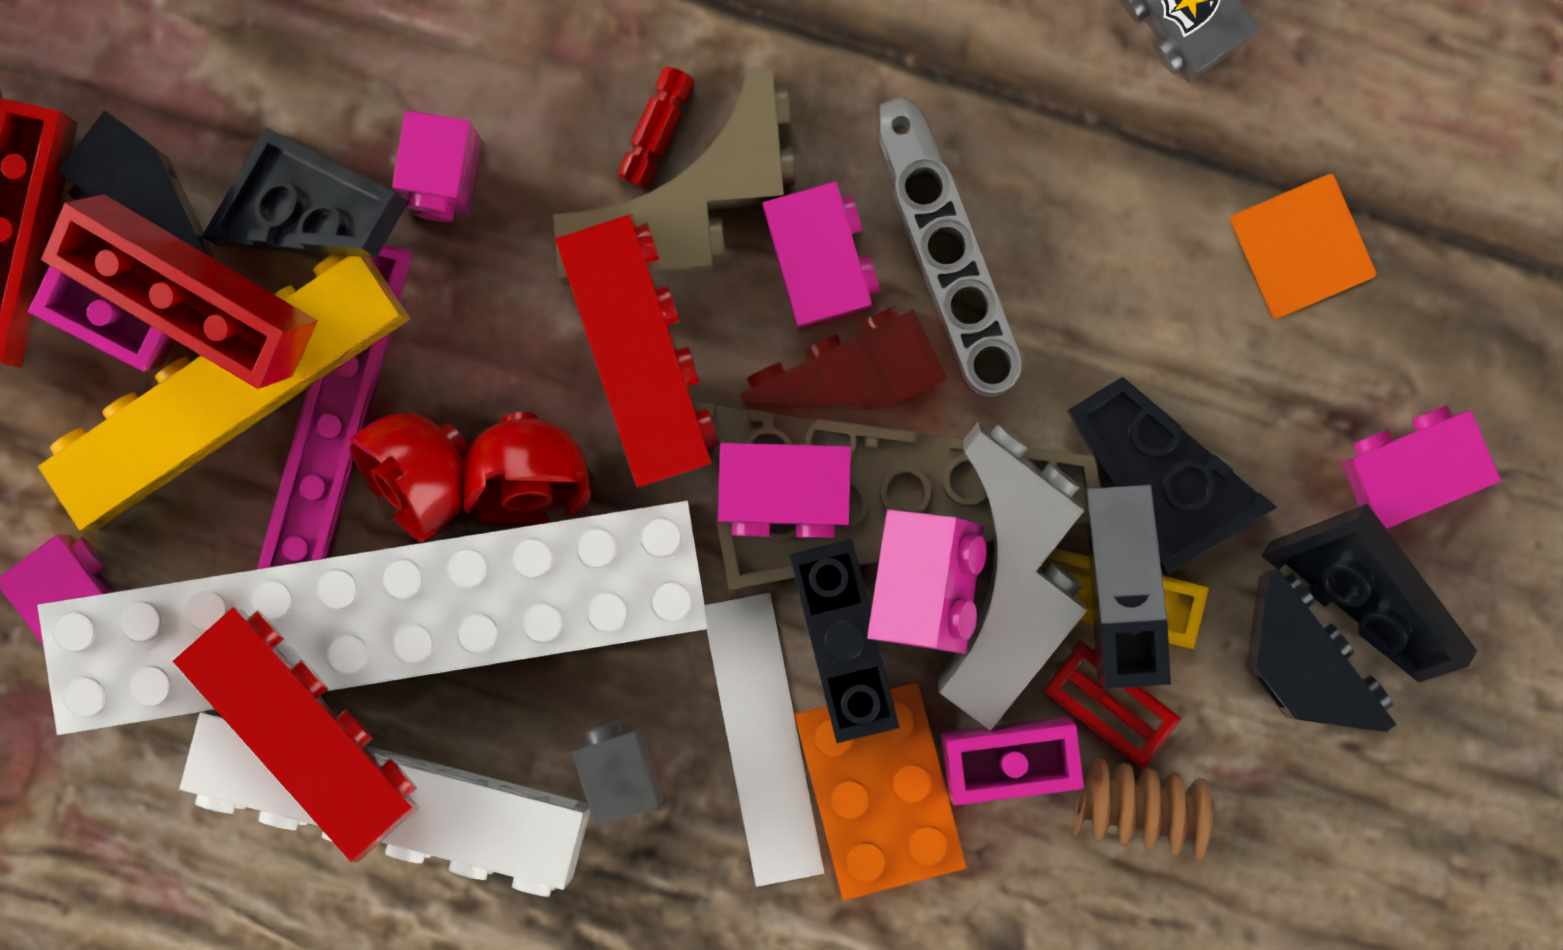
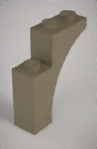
[553,68,795,285]

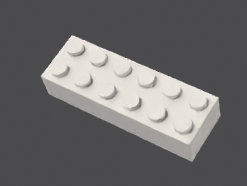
[179,710,590,897]

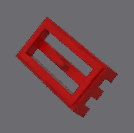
[1040,640,1182,769]

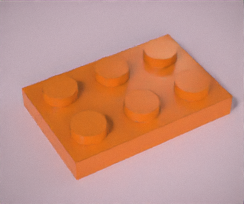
[794,682,967,901]

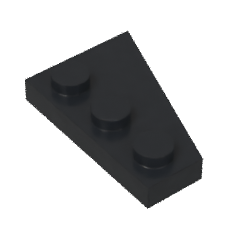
[202,127,408,258]
[1066,377,1277,574]
[1261,504,1477,683]

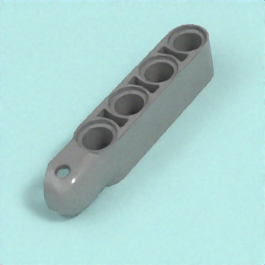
[878,97,1022,398]

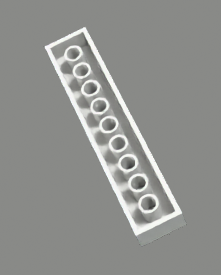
[37,501,708,735]

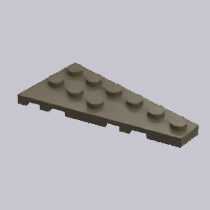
[694,402,1100,590]

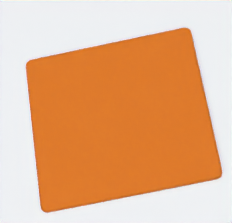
[1230,174,1377,319]

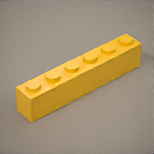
[38,255,410,531]

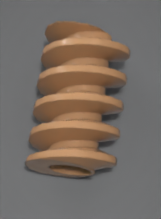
[1073,757,1214,862]

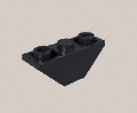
[789,539,900,743]
[1247,569,1397,732]

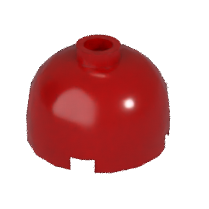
[348,411,468,543]
[463,412,591,527]

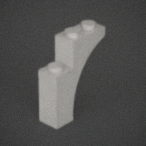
[937,422,1087,731]

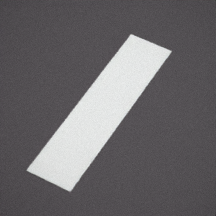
[705,593,825,887]

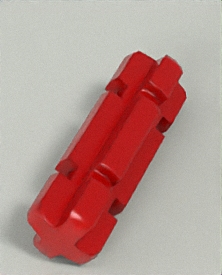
[618,66,694,189]

